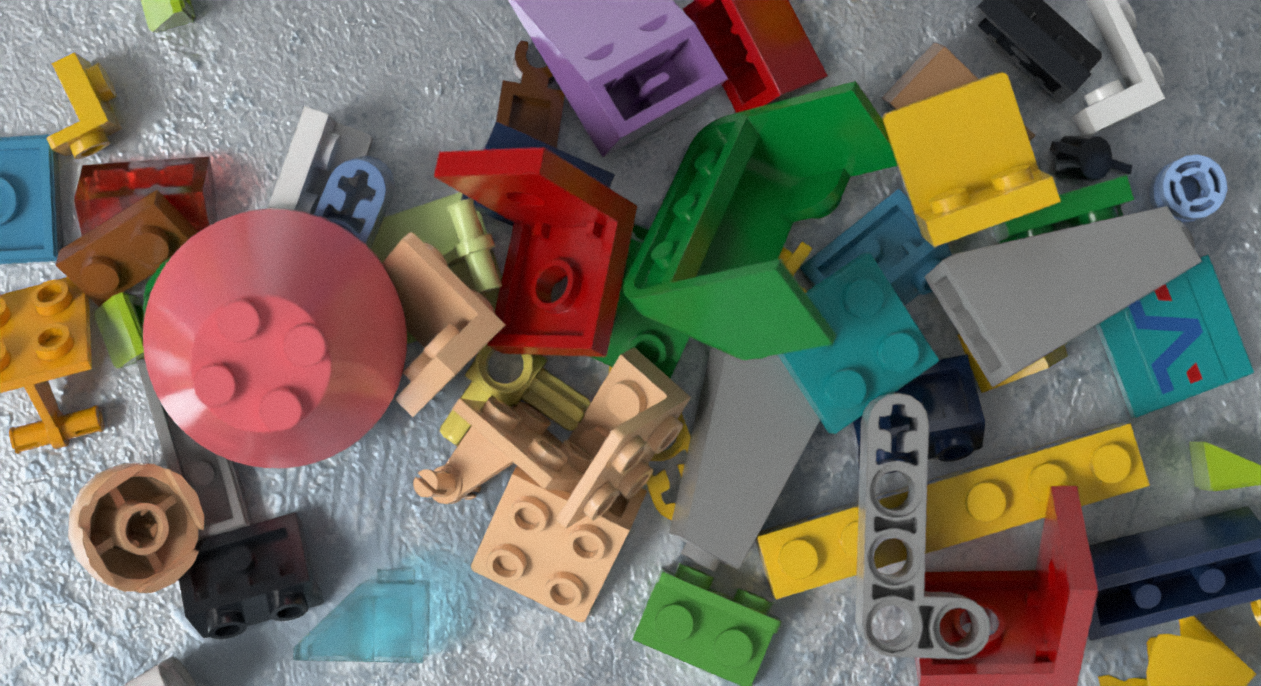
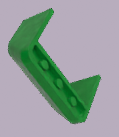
[623,81,898,360]

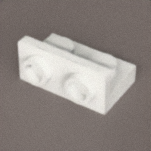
[268,106,373,215]

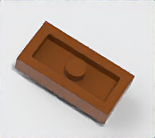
[55,190,198,307]

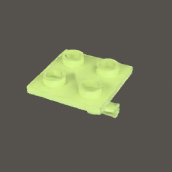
[371,192,502,344]

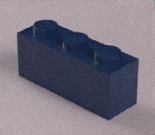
[1088,506,1261,641]

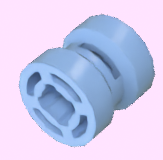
[1149,154,1228,223]

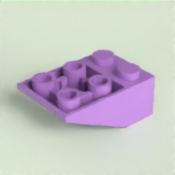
[508,0,728,158]

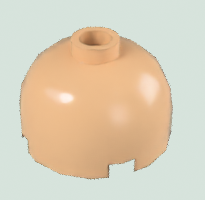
[68,463,205,593]

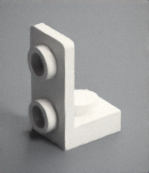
[1073,0,1165,136]

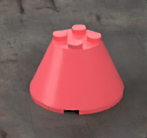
[143,208,407,468]

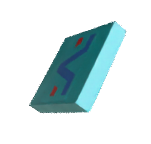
[1096,254,1254,418]

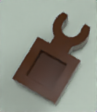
[495,40,565,148]

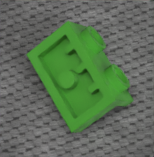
[632,563,782,686]

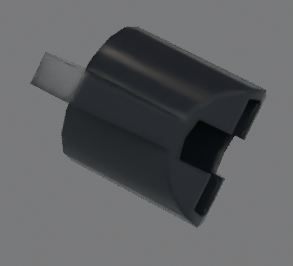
[1050,136,1133,180]

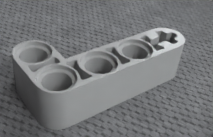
[855,393,990,659]

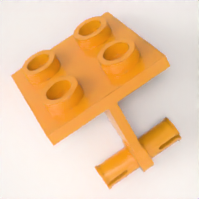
[0,277,105,454]

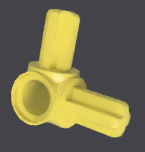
[440,343,591,447]

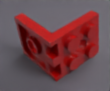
[433,148,637,357]
[915,486,1098,686]

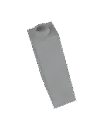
[924,206,1202,387]
[669,347,820,572]

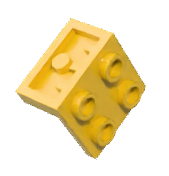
[882,72,1061,247]

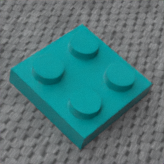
[778,253,940,434]

